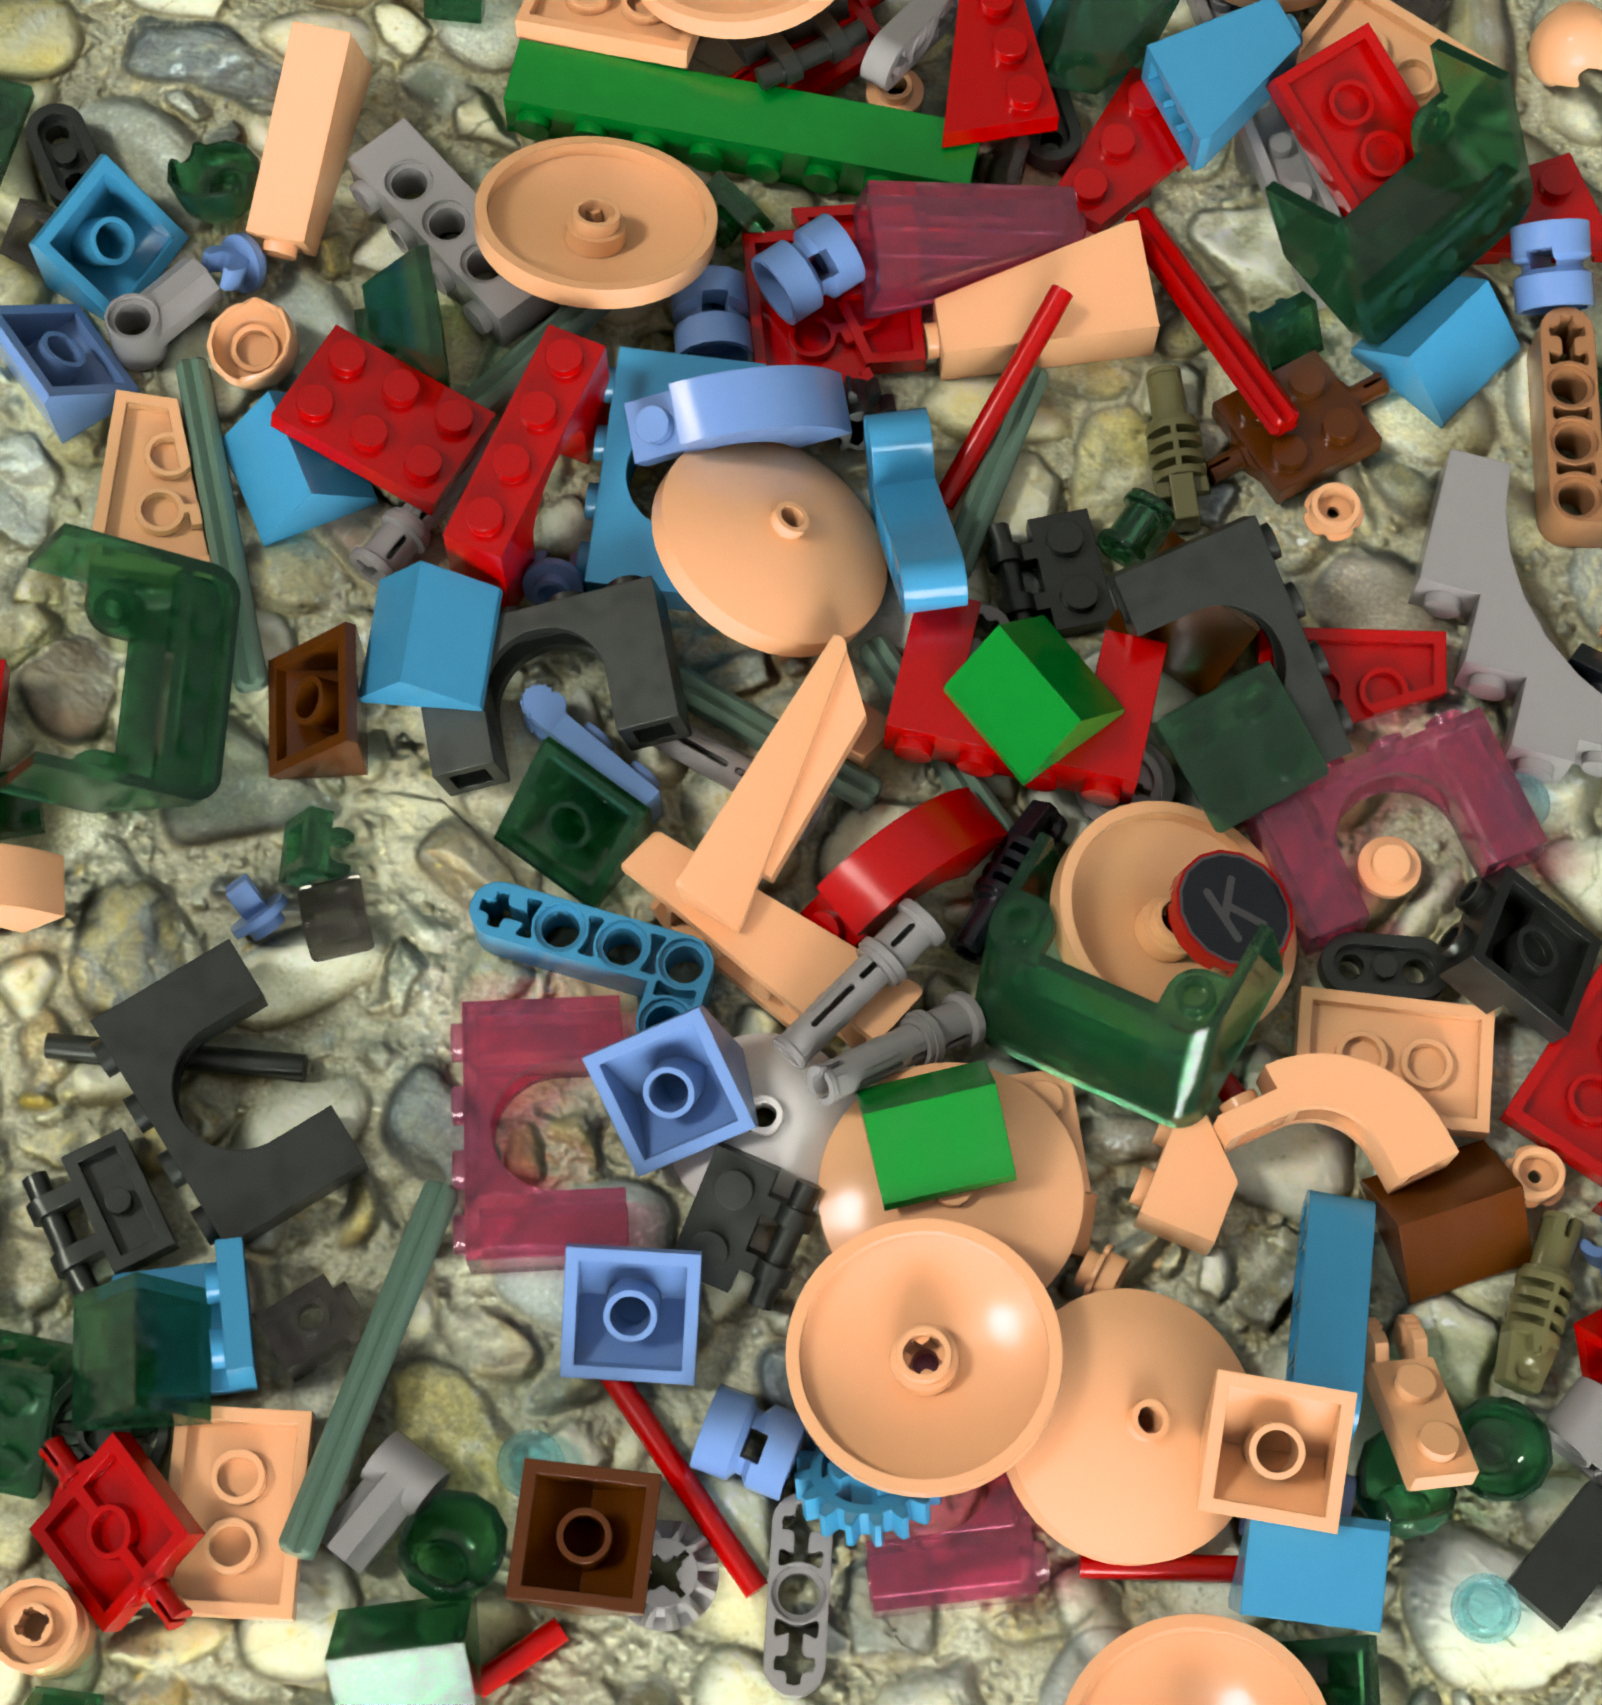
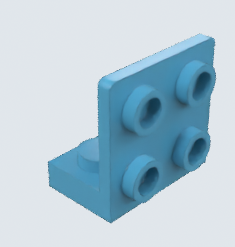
[111,1237,258,1407]

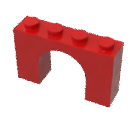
[442,324,611,608]
[883,599,1168,806]

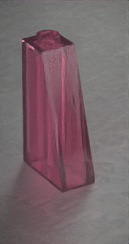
[852,180,1086,318]

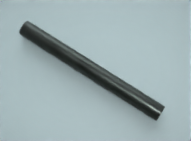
[44,1033,308,1080]

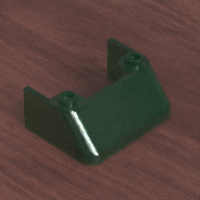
[1264,39,1533,344]
[0,523,241,814]
[975,832,1284,1128]

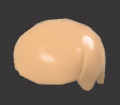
[1528,0,1602,87]
[206,297,300,391]

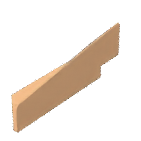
[676,633,867,932]
[621,831,922,1048]

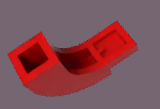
[800,787,1008,949]

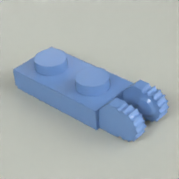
[520,682,663,830]

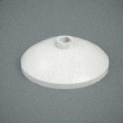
[672,1033,857,1226]

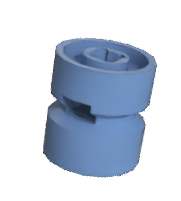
[751,213,866,326]
[1510,218,1595,316]
[670,265,754,362]
[690,1383,807,1501]

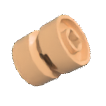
[0,1578,97,1680]

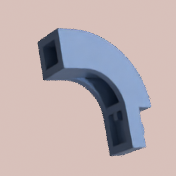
[624,365,852,467]

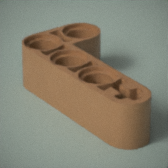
[1527,306,1602,548]

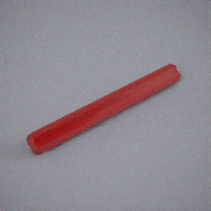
[1124,207,1299,437]

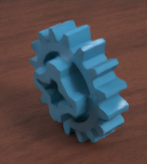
[794,1435,942,1547]

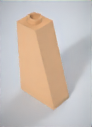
[246,21,373,261]
[923,220,1160,381]

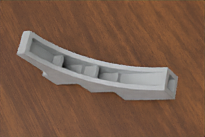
[1408,448,1602,784]

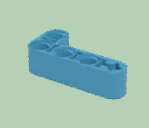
[863,407,969,614]
[469,881,715,1033]
[1285,1190,1376,1443]

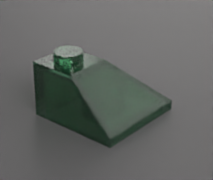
[1037,0,1180,95]
[354,244,452,389]

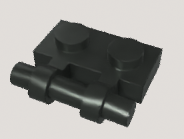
[726,0,869,91]
[985,508,1114,638]
[22,1128,180,1299]
[674,1142,822,1311]

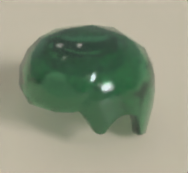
[167,139,261,225]
[1456,1396,1553,1501]
[1354,1430,1458,1539]
[397,1489,508,1602]

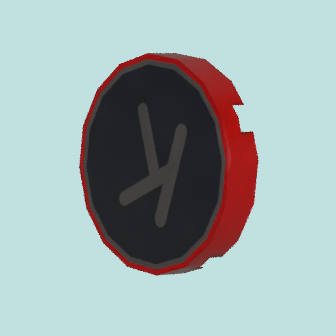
[1167,850,1294,977]

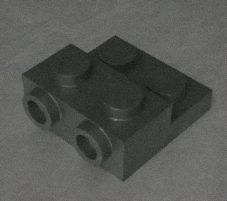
[1436,864,1602,1043]

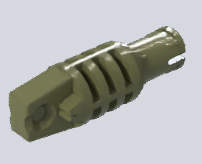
[1145,365,1211,533]
[1494,1210,1584,1396]

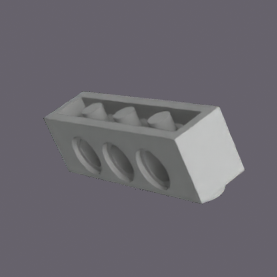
[348,118,559,348]

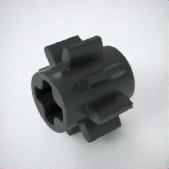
[837,375,897,452]

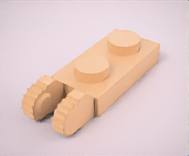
[1364,1313,1479,1491]

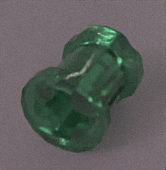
[1096,488,1175,568]

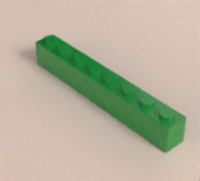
[503,39,981,216]

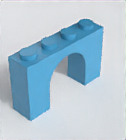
[576,346,766,612]

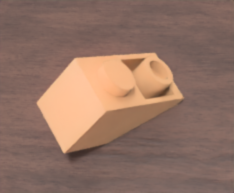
[1128,1092,1238,1256]

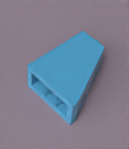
[1141,0,1303,172]

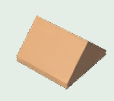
[1196,1369,1357,1534]

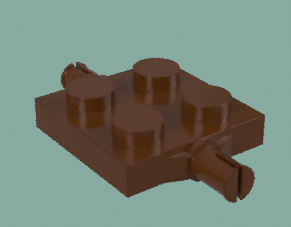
[1206,350,1390,505]

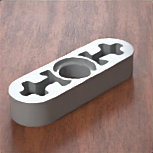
[860,0,959,91]
[763,1493,833,1699]

